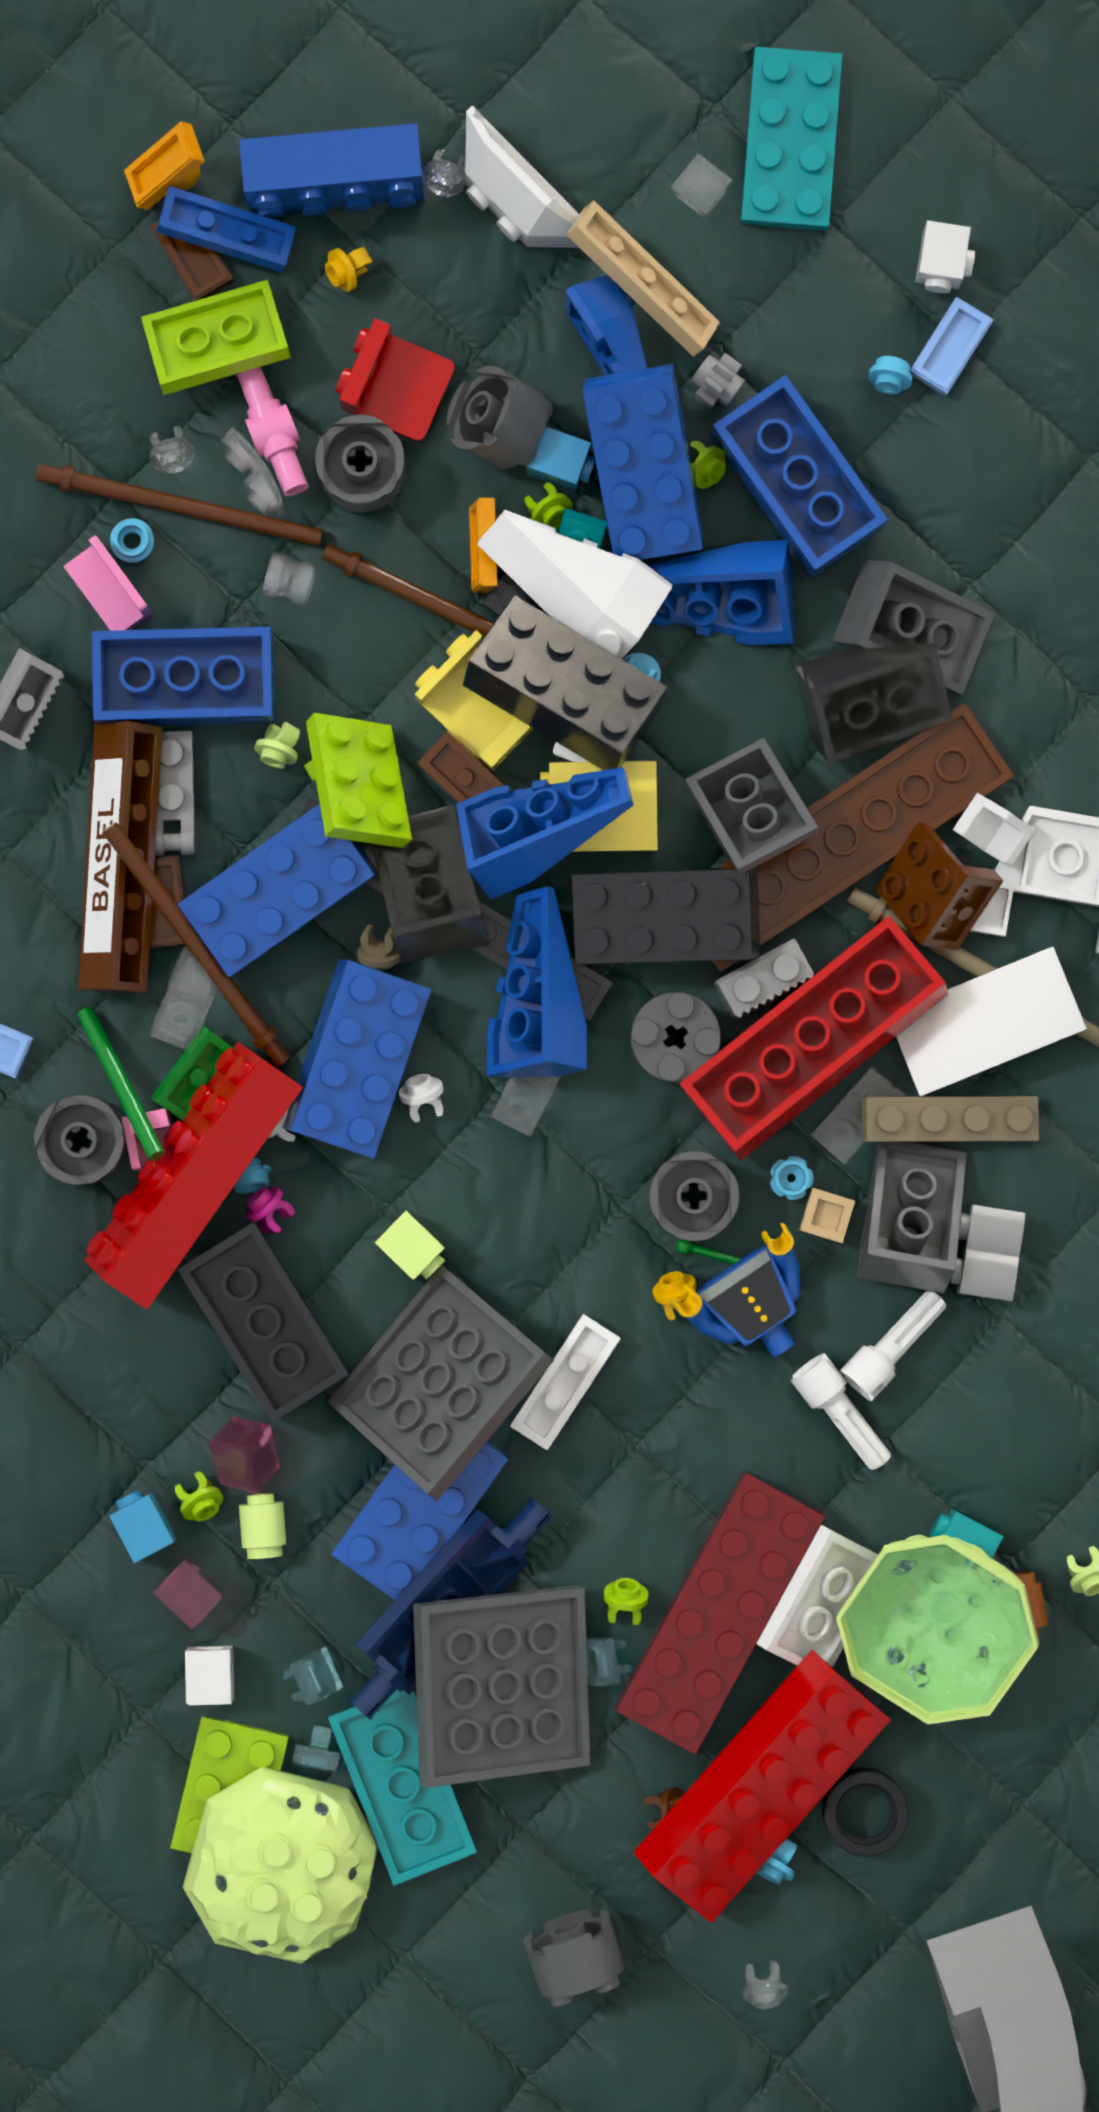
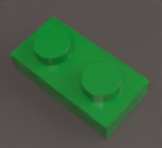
[151,1026,234,1121]

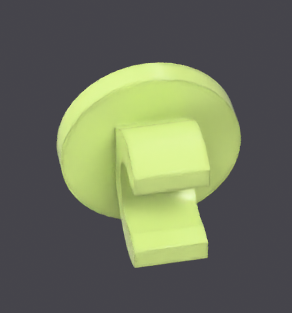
[254,722,300,769]
[1067,1546,1099,1596]

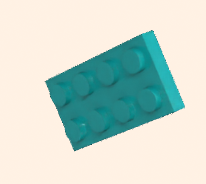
[740,46,842,231]
[328,1690,477,1886]

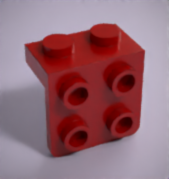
[335,318,455,442]

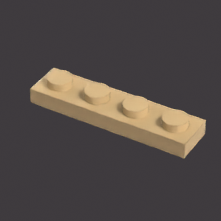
[566,200,720,356]

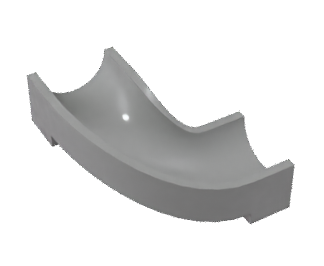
[927,1906,1087,2112]

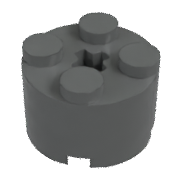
[447,366,553,469]
[315,415,406,513]
[630,992,721,1084]
[34,1095,128,1185]
[648,1151,739,1241]
[523,1909,625,2007]

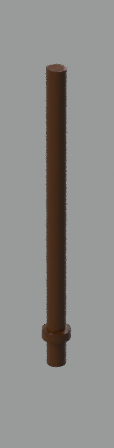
[36,464,324,546]
[322,543,495,637]
[102,822,290,1067]

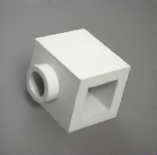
[915,221,975,293]

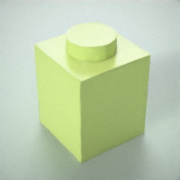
[375,1211,445,1280]

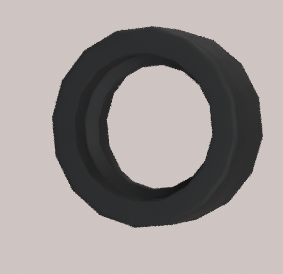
[822,1767,909,1857]

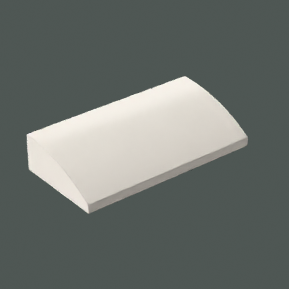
[896,947,1087,1096]

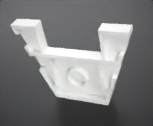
[970,806,1099,954]

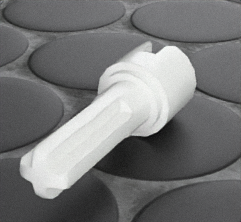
[839,1291,946,1401]
[790,1353,891,1470]

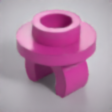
[245,1186,295,1235]

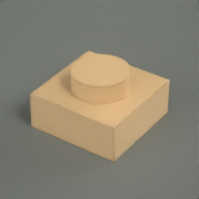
[799,1188,855,1243]

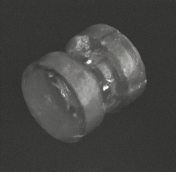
[262,552,317,607]

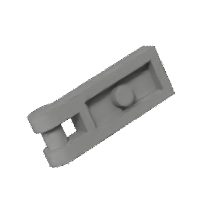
[155,731,196,856]

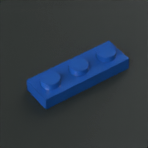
[156,186,296,273]

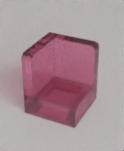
[209,1416,280,1493]
[153,1557,222,1630]

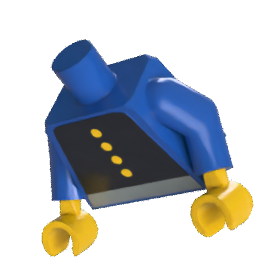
[669,1223,801,1358]

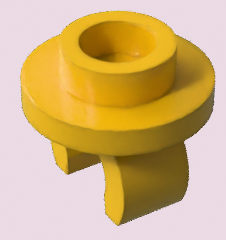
[325,247,373,292]
[652,1271,697,1321]

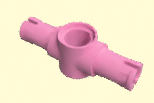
[237,367,309,497]

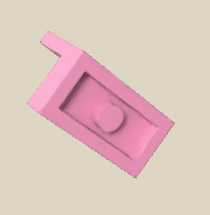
[64,535,152,631]

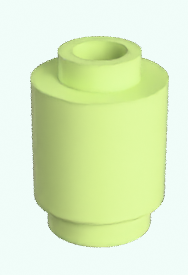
[239,1493,287,1559]

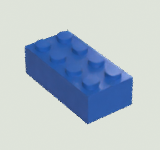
[239,123,425,219]
[583,364,704,560]
[710,375,888,579]
[91,627,276,725]
[177,804,380,977]
[282,960,431,1159]
[331,1441,509,1600]

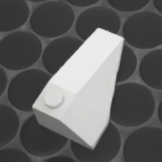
[477,510,672,659]

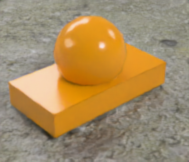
[124,121,205,210]
[469,498,500,593]

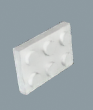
[756,1525,878,1667]

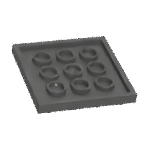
[327,1265,554,1501]
[413,1585,590,1788]

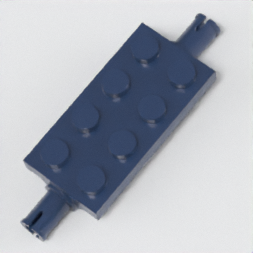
[349,1498,552,1721]

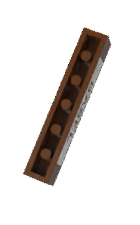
[78,721,163,993]

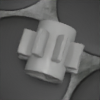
[690,353,745,409]

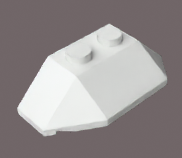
[465,105,579,248]

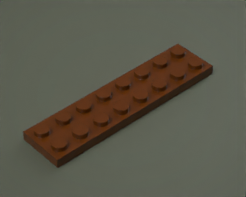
[711,703,1014,974]

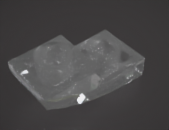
[221,427,286,518]
[150,947,217,1050]
[811,1065,906,1164]
[491,1075,562,1137]

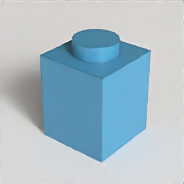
[526,427,596,492]
[109,1489,178,1563]

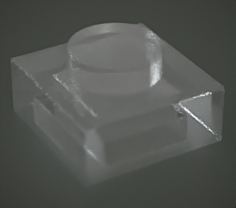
[670,153,733,218]

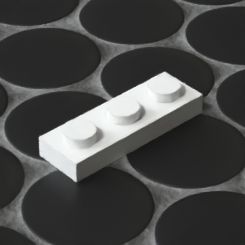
[510,1314,621,1450]

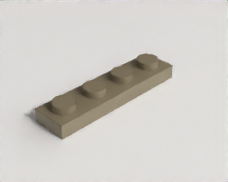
[862,1096,1039,1142]

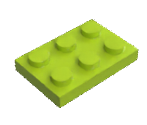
[141,279,291,395]
[306,713,412,848]
[170,1715,290,1853]

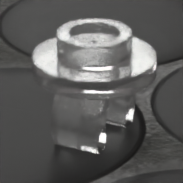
[422,149,466,197]
[150,426,194,473]
[743,1961,788,2009]

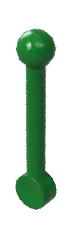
[676,1239,742,1265]

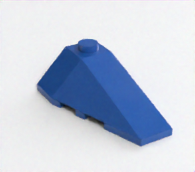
[565,274,647,376]
[647,540,795,645]
[455,767,634,900]
[487,886,587,1077]

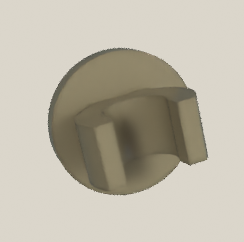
[357,924,402,972]

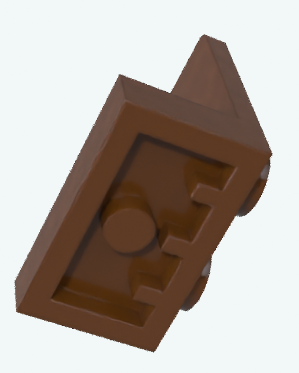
[876,822,1003,949]

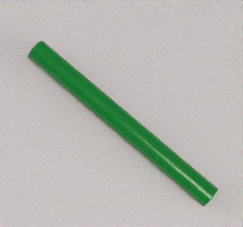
[77,1007,165,1161]

